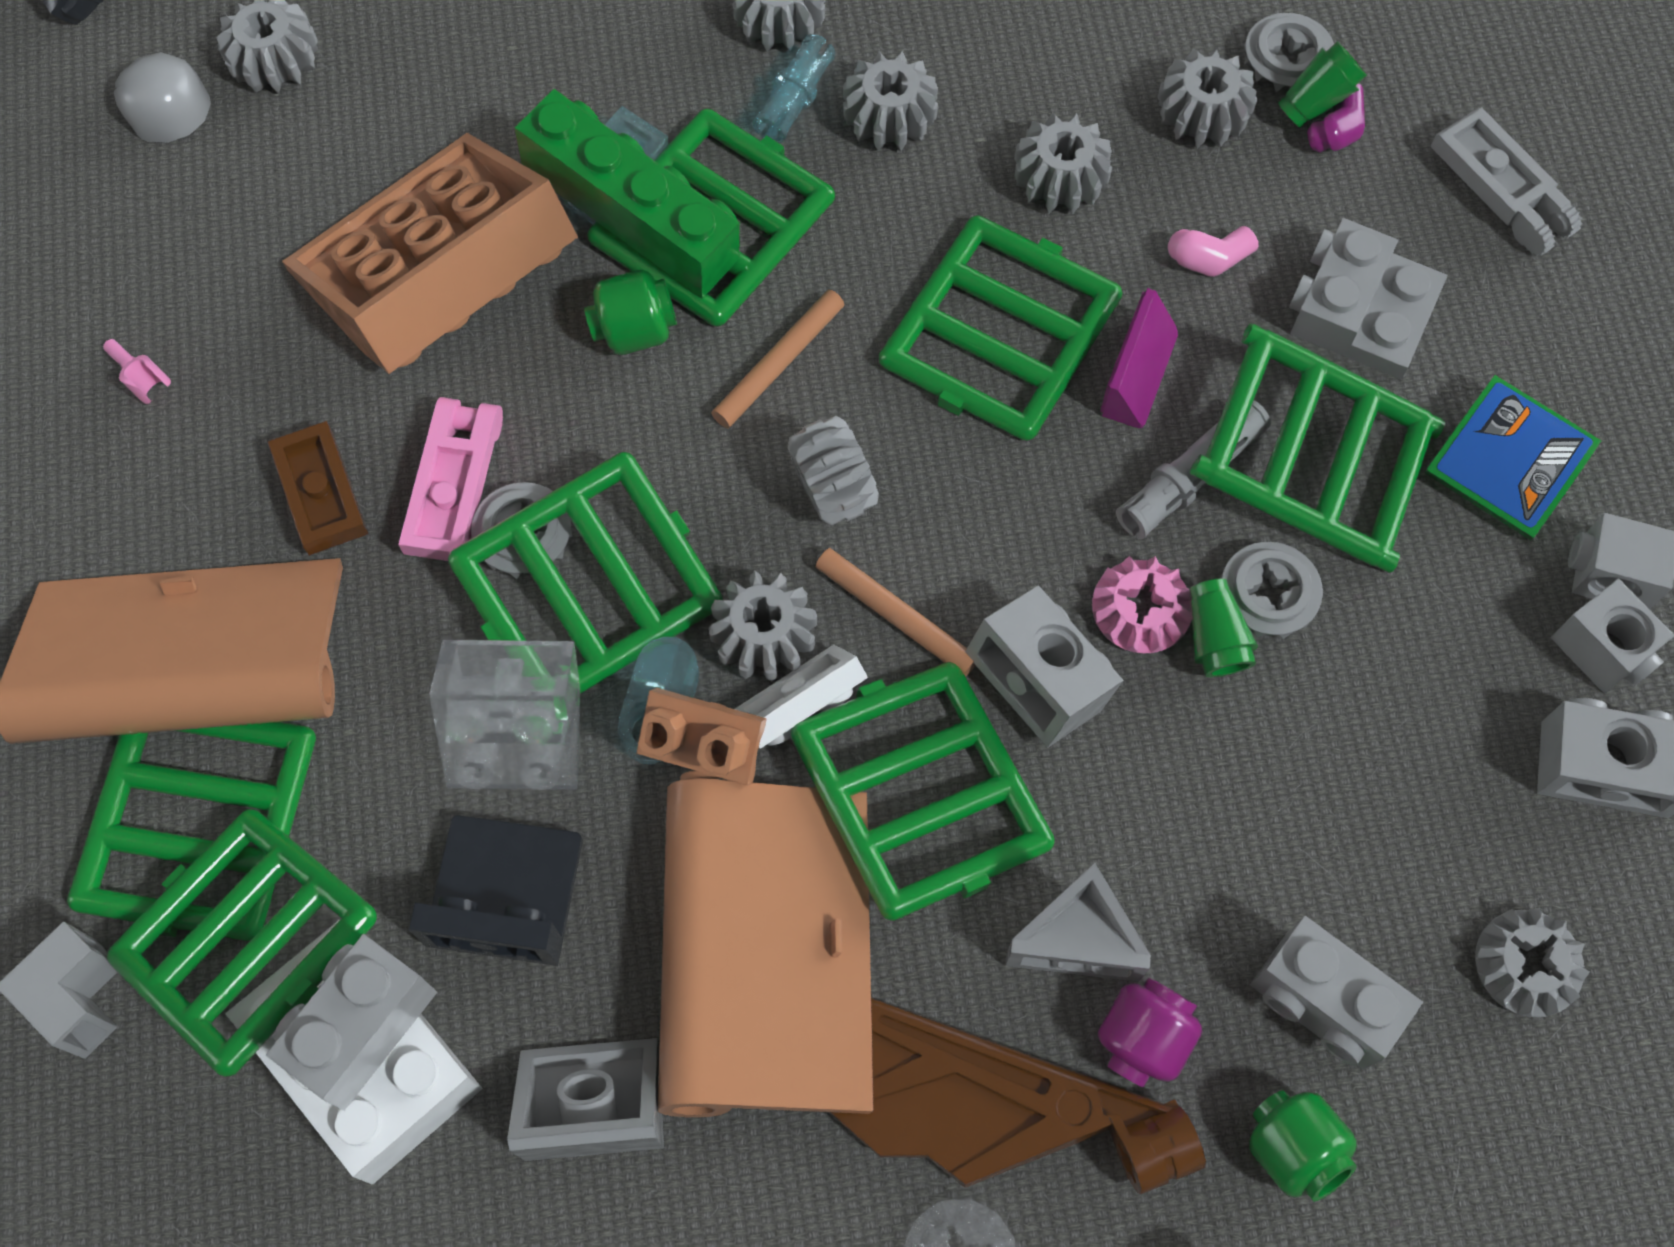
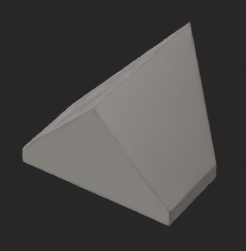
[1005,863,1151,982]

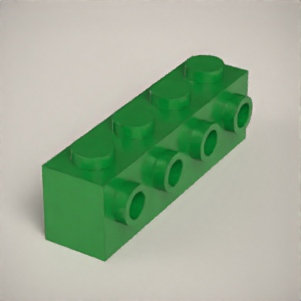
[515,89,740,299]

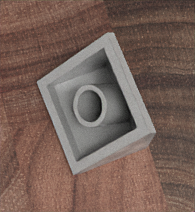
[507,1038,664,1161]

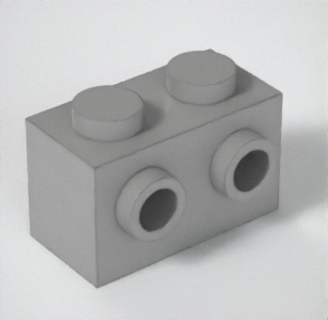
[1250,916,1423,1070]
[266,934,437,1111]

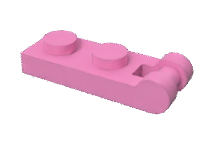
[398,397,503,561]

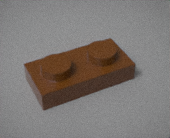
[268,421,369,556]

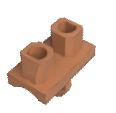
[636,687,767,785]

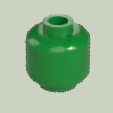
[584,270,677,355]
[1249,1090,1357,1202]

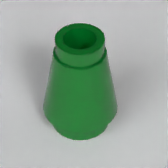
[1278,41,1367,128]
[1189,579,1258,678]

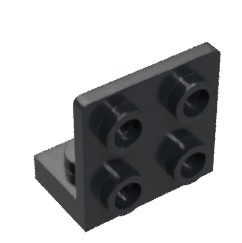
[409,815,583,966]

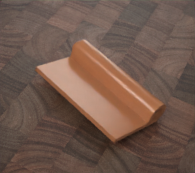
[0,558,343,744]
[658,771,873,1117]

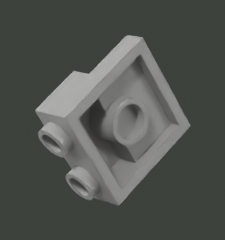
[1289,218,1448,380]

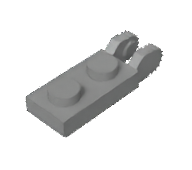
[1430,107,1582,256]

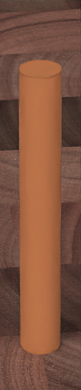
[711,289,844,429]
[815,548,975,677]

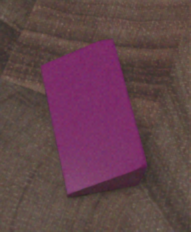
[1100,288,1178,428]

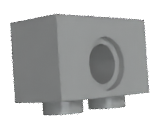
[965,585,1124,748]
[1537,698,1674,818]

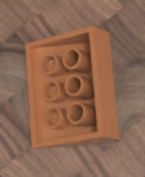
[282,133,578,374]

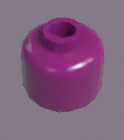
[1098,977,1203,1087]

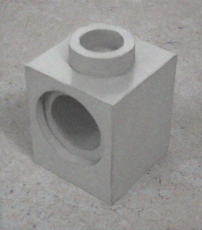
[1568,513,1674,609]
[1550,578,1674,694]

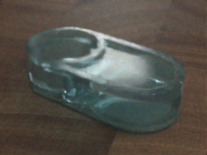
[618,637,699,765]

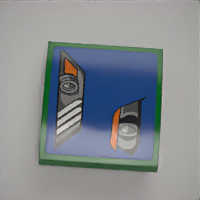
[1425,375,1602,541]

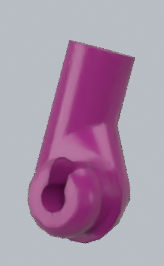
[1307,84,1365,153]

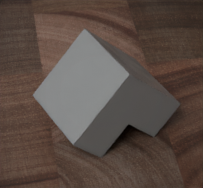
[0,921,117,1059]

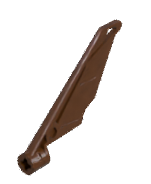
[829,998,1206,1194]

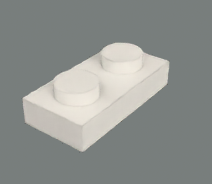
[735,644,868,749]

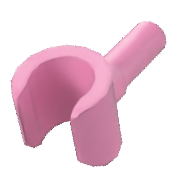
[103,339,171,404]

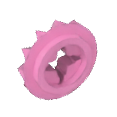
[1092,556,1192,654]

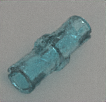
[753,34,836,143]

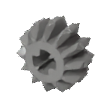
[216,0,318,93]
[732,0,825,52]
[1157,47,1257,149]
[843,51,938,152]
[1014,112,1112,214]
[788,416,879,525]
[709,570,817,682]

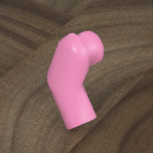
[1168,226,1259,277]

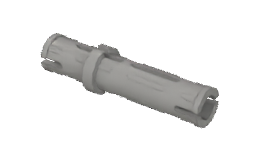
[1116,400,1271,539]

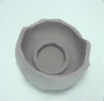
[114,52,211,143]

